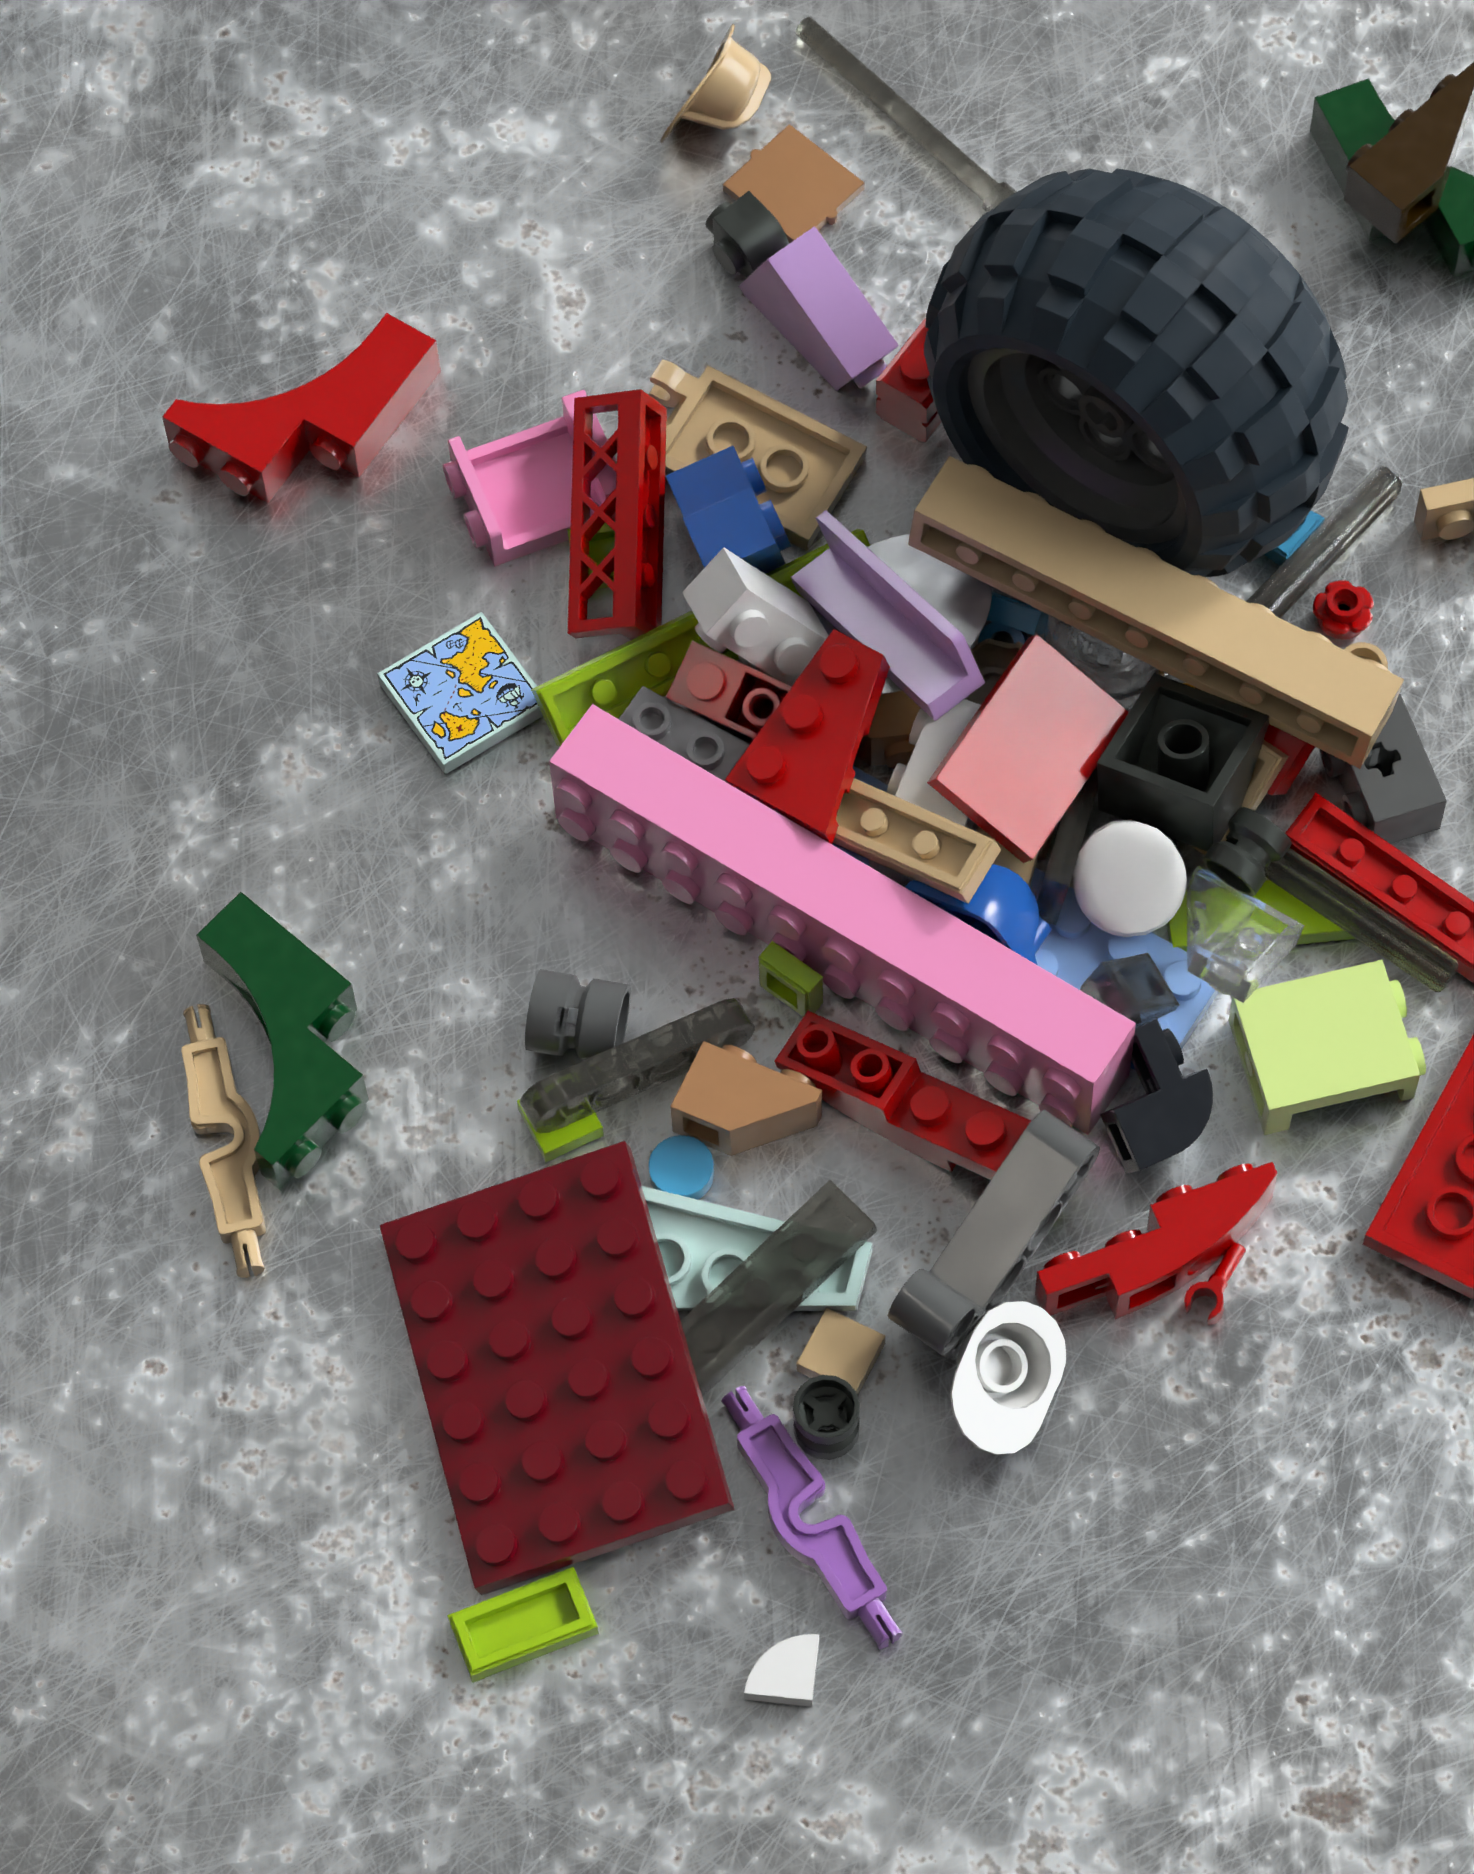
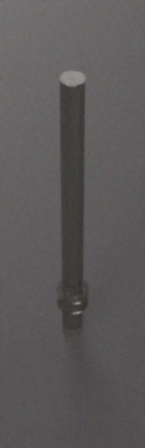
[795,17,1017,212]

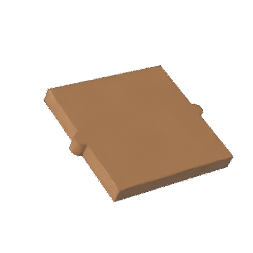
[723,124,865,243]

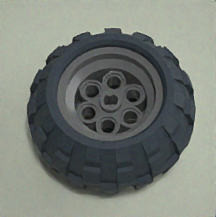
[924,168,1349,577]

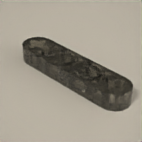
[520,998,755,1134]

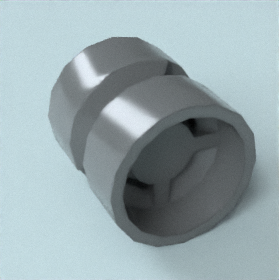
[525,969,631,1066]

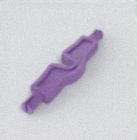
[721,1386,903,1649]

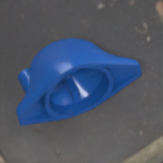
[904,864,1051,965]

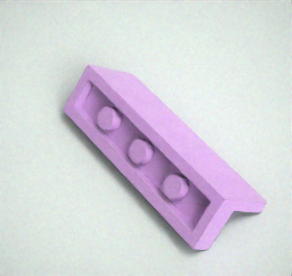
[791,510,985,721]

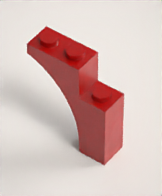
[162,313,441,503]

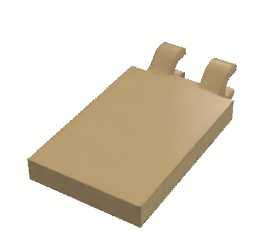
[649,359,867,551]

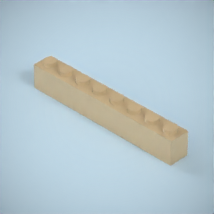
[908,456,1404,769]

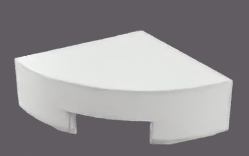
[744,1634,819,1707]

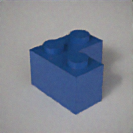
[665,446,792,574]

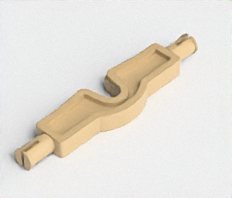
[181,1004,266,1278]

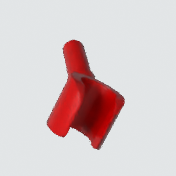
[1184,1242,1246,1325]

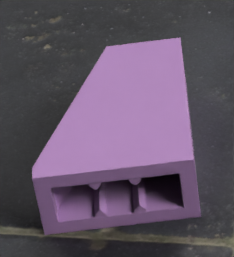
[738,226,899,391]

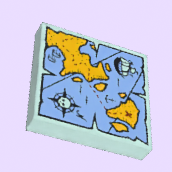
[377,612,543,775]

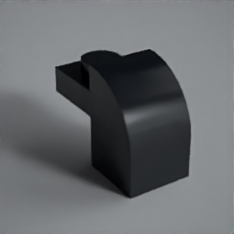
[1100,1019,1213,1174]

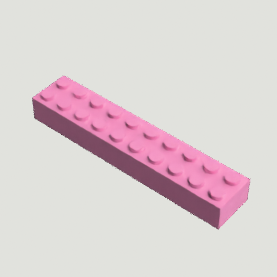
[549,704,1136,1135]

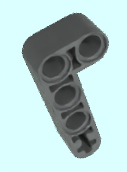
[888,1110,1100,1361]

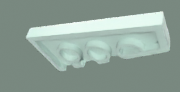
[642,1186,873,1311]

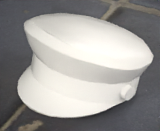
[1074,820,1187,937]

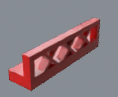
[567,389,667,640]

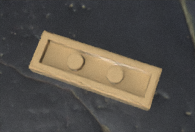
[833,778,1001,904]

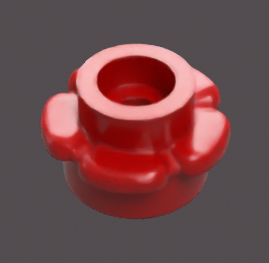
[1313,580,1374,640]

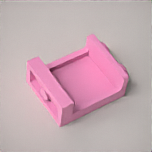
[442,389,617,567]

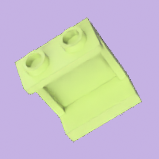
[1228,960,1426,1135]

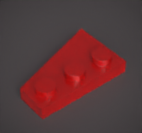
[725,629,890,844]

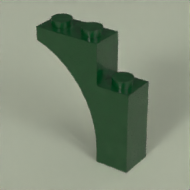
[1310,78,1474,278]
[196,892,369,1190]

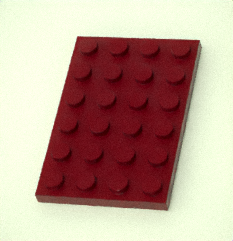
[379,1141,735,1595]

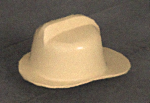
[659,24,771,143]

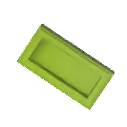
[447,1566,599,1683]

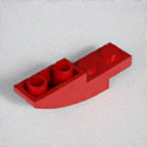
[774,1011,1031,1180]
[1035,1161,1277,1320]

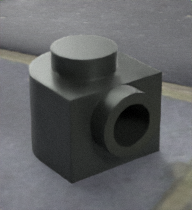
[705,191,788,277]

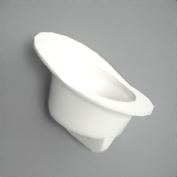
[950,1301,1066,1455]

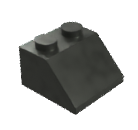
[1097,673,1269,851]

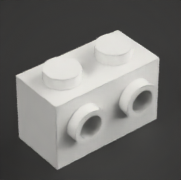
[682,547,828,686]

